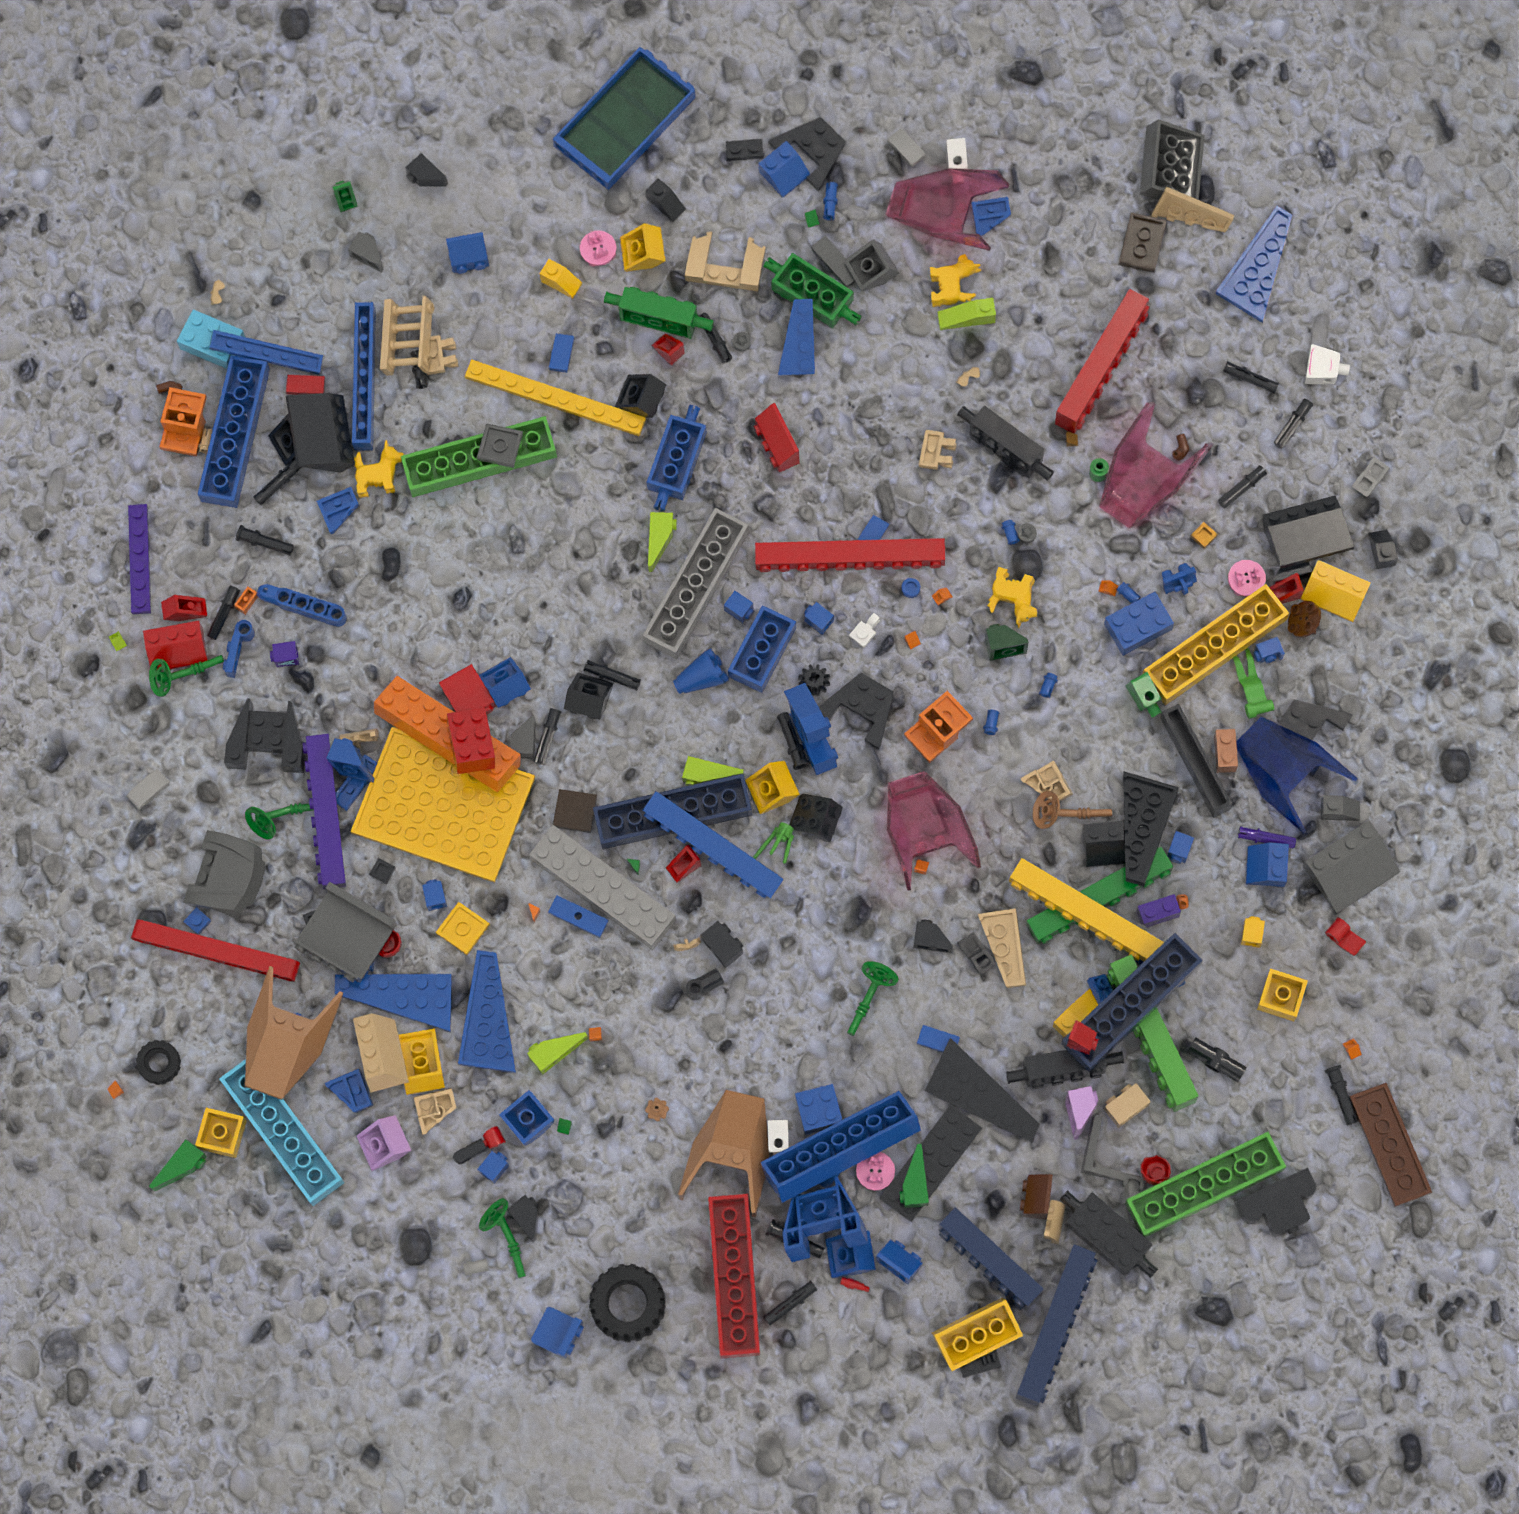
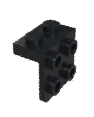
[789,794,843,842]

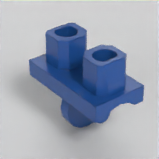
[1162,563,1197,595]

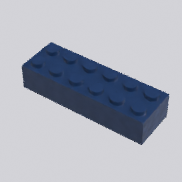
[938,1207,1044,1311]

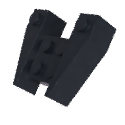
[224,698,305,773]

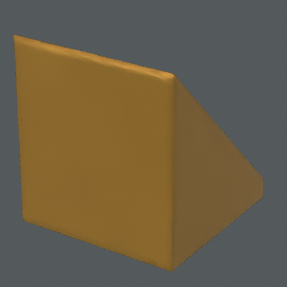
[1066,431,1078,447]

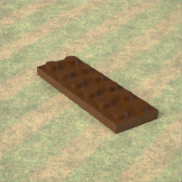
[1349,1083,1432,1207]

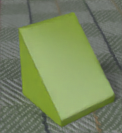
[109,631,127,651]

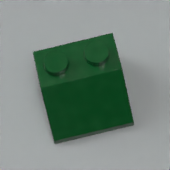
[985,624,1029,661]

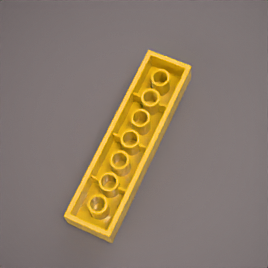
[1143,584,1289,706]

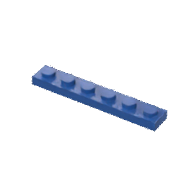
[209,330,323,375]

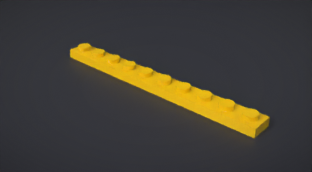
[465,359,646,437]

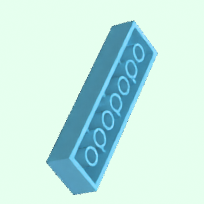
[219,1059,345,1206]

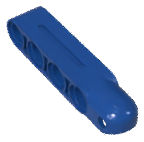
[257,584,347,627]

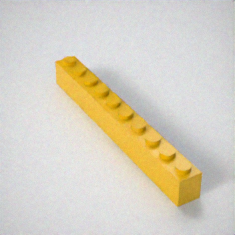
[1009,858,1164,962]

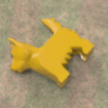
[930,254,981,307]
[354,440,404,498]
[987,567,1038,629]

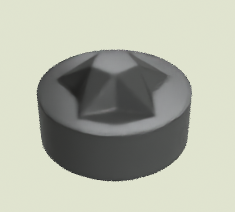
[733,332,751,352]
[1018,523,1037,543]

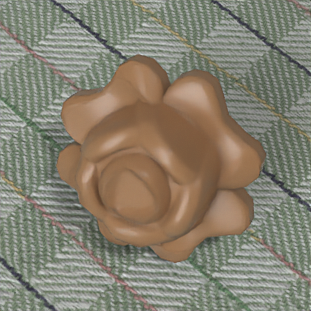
[645,1097,669,1122]

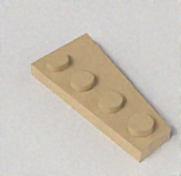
[1151,187,1234,232]
[978,908,1026,988]

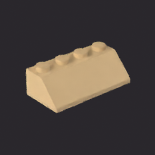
[353,1013,409,1092]

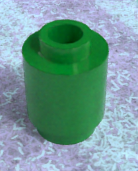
[1089,458,1109,482]

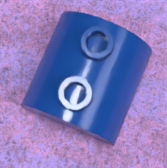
[499,1090,555,1146]

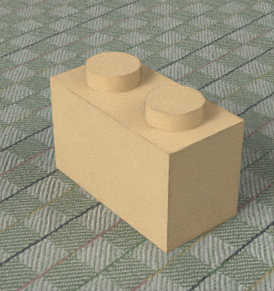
[1104,1083,1151,1128]

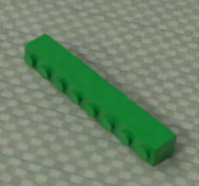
[1026,847,1173,944]

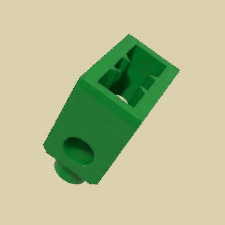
[1125,672,1162,718]

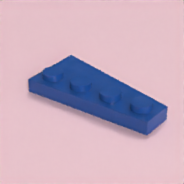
[778,299,815,375]

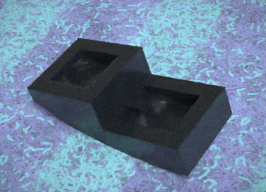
[957,932,996,975]

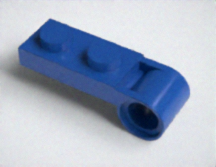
[223,620,255,678]

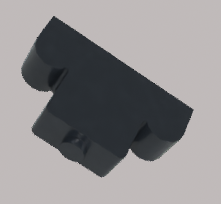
[1235,1168,1316,1237]

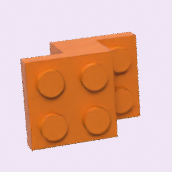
[160,387,207,457]
[904,691,973,763]

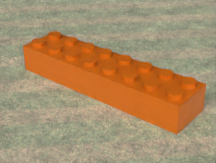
[374,676,521,793]

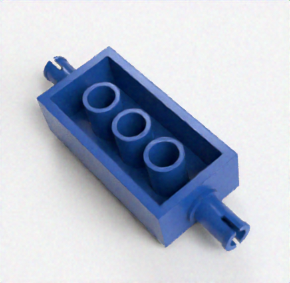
[646,405,707,512]

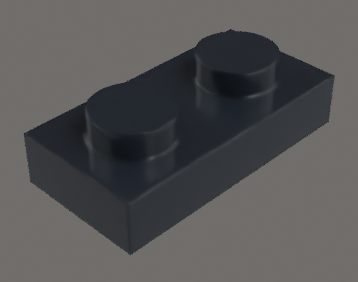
[726,139,764,161]

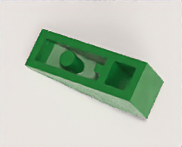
[332,180,358,212]
[149,1139,207,1191]
[899,1144,929,1208]

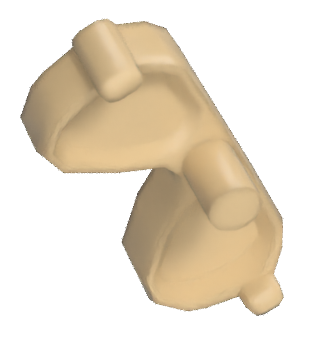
[210,280,225,305]
[956,367,980,387]
[673,937,701,951]

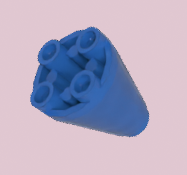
[673,648,729,694]

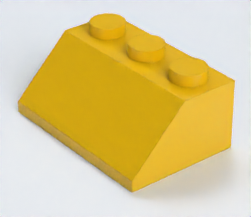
[1300,560,1371,622]

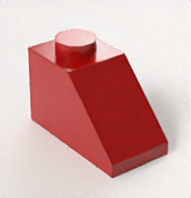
[161,595,208,622]
[1067,1020,1099,1055]

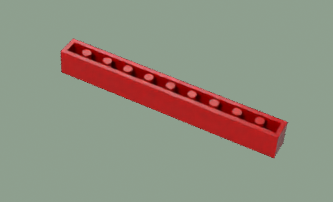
[755,538,945,572]

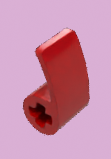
[1325,917,1366,956]

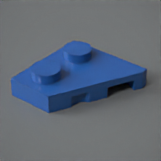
[971,197,1011,238]
[317,487,359,534]
[325,1069,374,1113]

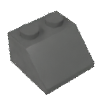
[844,239,899,291]

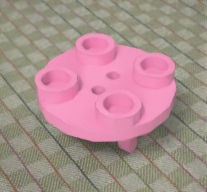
[580,230,617,267]
[1228,560,1266,597]
[856,1152,895,1191]

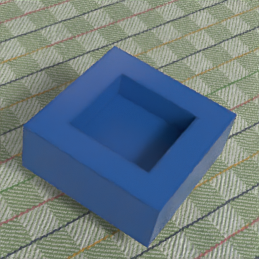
[183,907,211,935]

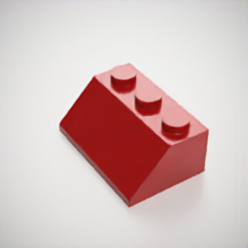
[753,403,800,473]
[143,620,208,671]

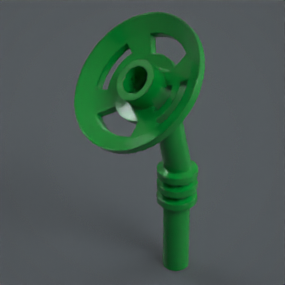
[149,655,224,697]
[245,803,314,840]
[847,961,898,1036]
[479,1198,526,1278]

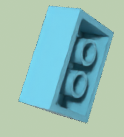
[177,309,245,369]

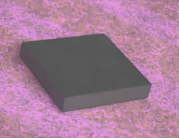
[477,423,523,468]

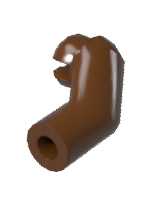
[1172,434,1189,461]

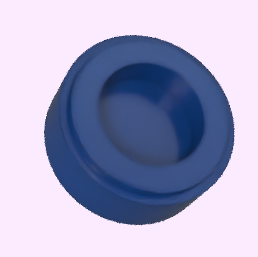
[901,578,920,598]

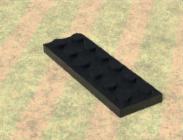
[880,1104,982,1222]

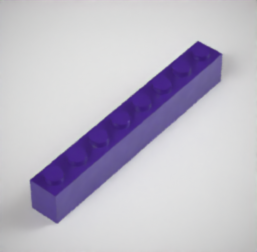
[303,734,346,890]

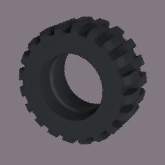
[589,1264,666,1343]

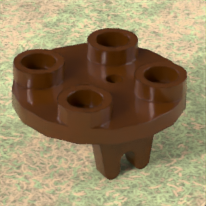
[1288,601,1321,638]

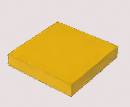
[436,902,490,955]

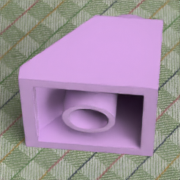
[356,1115,411,1171]

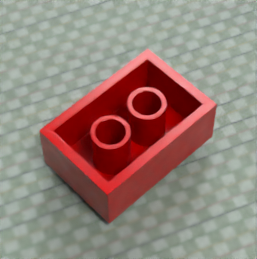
[447,708,495,774]

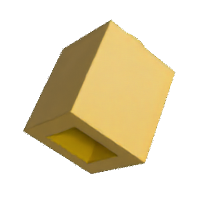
[1241,916,1265,948]

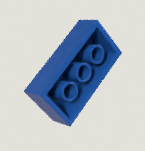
[728,605,797,693]

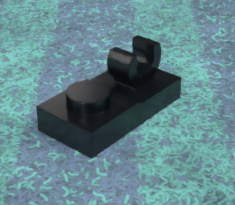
[960,1350,1001,1378]

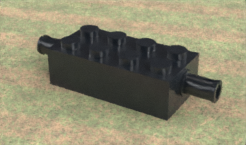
[957,405,1054,481]
[1006,1050,1124,1089]
[1060,1190,1158,1279]

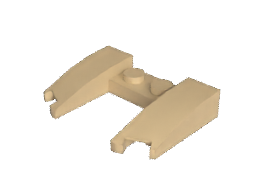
[685,232,766,291]

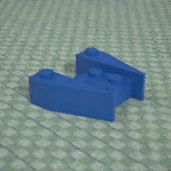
[784,683,838,775]
[783,1177,868,1262]

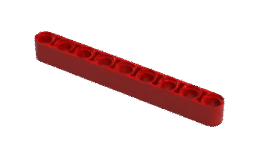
[131,919,301,982]

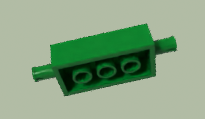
[763,253,862,329]
[604,287,714,340]

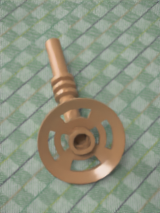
[1033,791,1112,829]

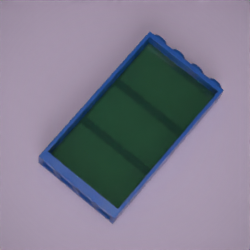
[553,47,696,190]

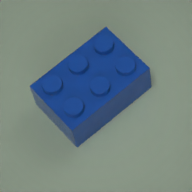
[1104,591,1174,656]

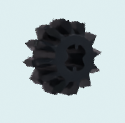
[798,664,830,697]

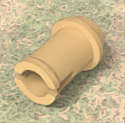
[198,429,213,454]

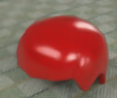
[378,930,402,958]
[1141,1155,1171,1185]

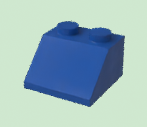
[758,141,810,198]
[446,232,489,274]
[479,657,531,708]
[326,738,375,782]
[1246,843,1289,887]
[825,1231,876,1278]
[876,1239,923,1285]

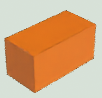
[234,586,258,615]

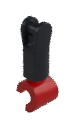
[453,1126,506,1164]

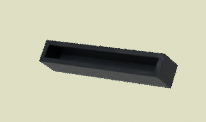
[1160,704,1232,818]

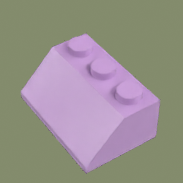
[1065,1086,1098,1140]

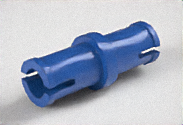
[823,182,838,221]

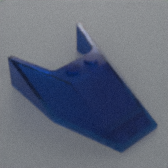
[1236,716,1358,837]

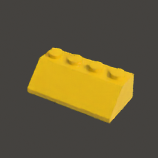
[932,1297,1023,1371]

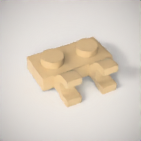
[426,335,459,375]
[919,430,957,470]

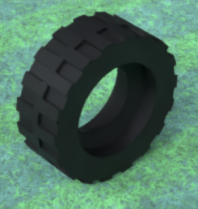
[136,1040,181,1085]

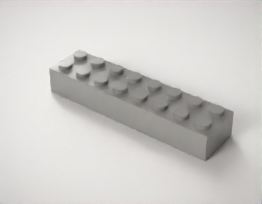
[642,508,749,659]
[529,825,676,950]

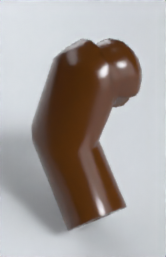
[156,381,183,394]

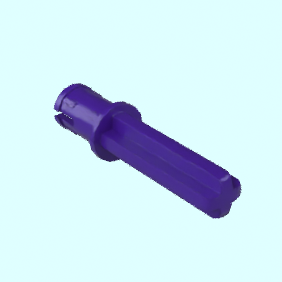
[1238,826,1296,849]

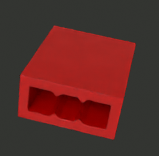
[439,664,496,715]

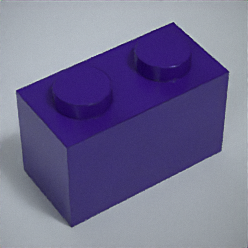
[1136,894,1181,928]

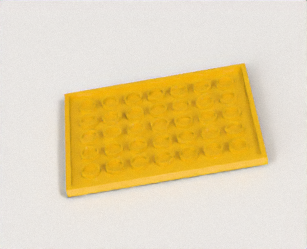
[350,727,535,883]

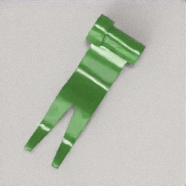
[1232,648,1274,719]

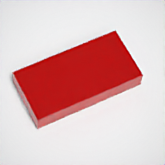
[286,375,325,395]

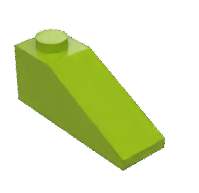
[937,298,996,330]
[648,512,677,572]
[682,756,744,786]
[527,1032,589,1075]

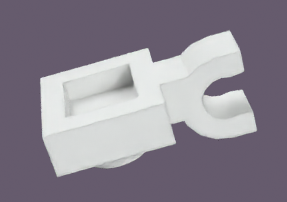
[849,613,880,648]

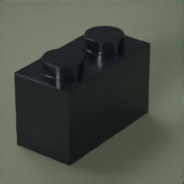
[700,921,743,968]

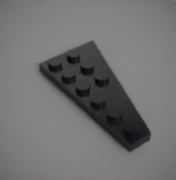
[1123,771,1179,887]
[925,1038,1040,1142]

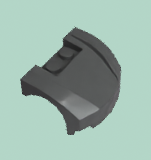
[183,830,265,919]

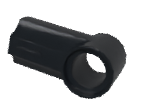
[686,968,724,1000]

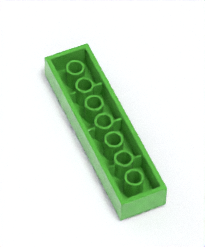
[401,416,557,498]
[1106,954,1199,1112]
[1125,1132,1286,1237]

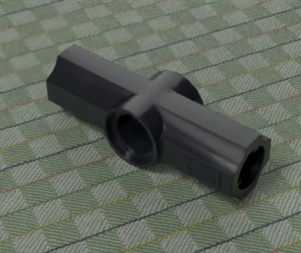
[1187,1038,1247,1082]

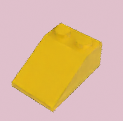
[1053,989,1098,1037]
[399,1028,445,1095]

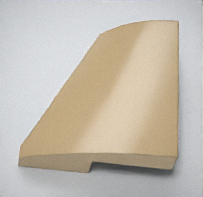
[339,728,379,748]
[1020,761,1073,801]
[413,1088,456,1135]
[1043,1200,1066,1244]

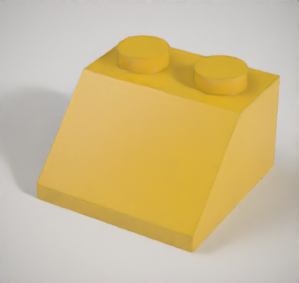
[620,223,665,272]
[745,761,800,814]

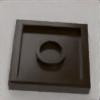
[553,789,597,833]

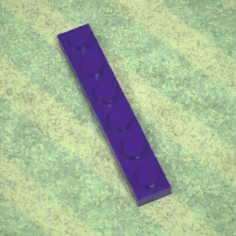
[128,504,151,615]

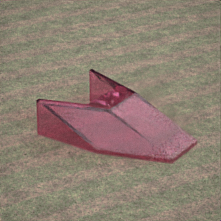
[886,168,1010,251]
[1099,401,1214,528]
[887,771,981,891]

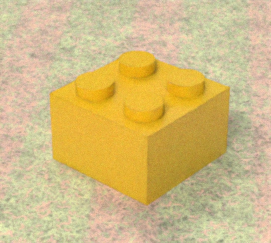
[1257,968,1308,1022]
[195,1108,247,1158]

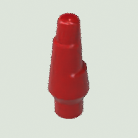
[840,1277,870,1292]

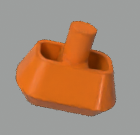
[1176,894,1189,909]

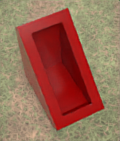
[651,334,685,366]
[1269,573,1304,604]
[666,845,701,882]

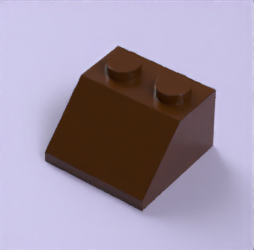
[1020,1174,1053,1220]

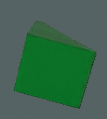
[805,209,819,228]
[627,859,640,875]
[557,1118,572,1135]

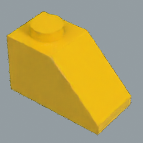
[540,259,582,299]

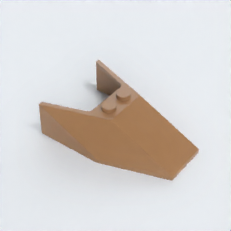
[245,966,343,1100]
[678,1090,770,1217]

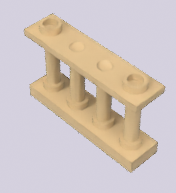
[380,296,434,376]

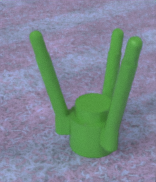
[753,822,794,864]

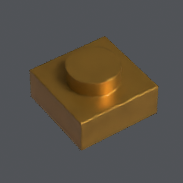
[1191,522,1218,550]

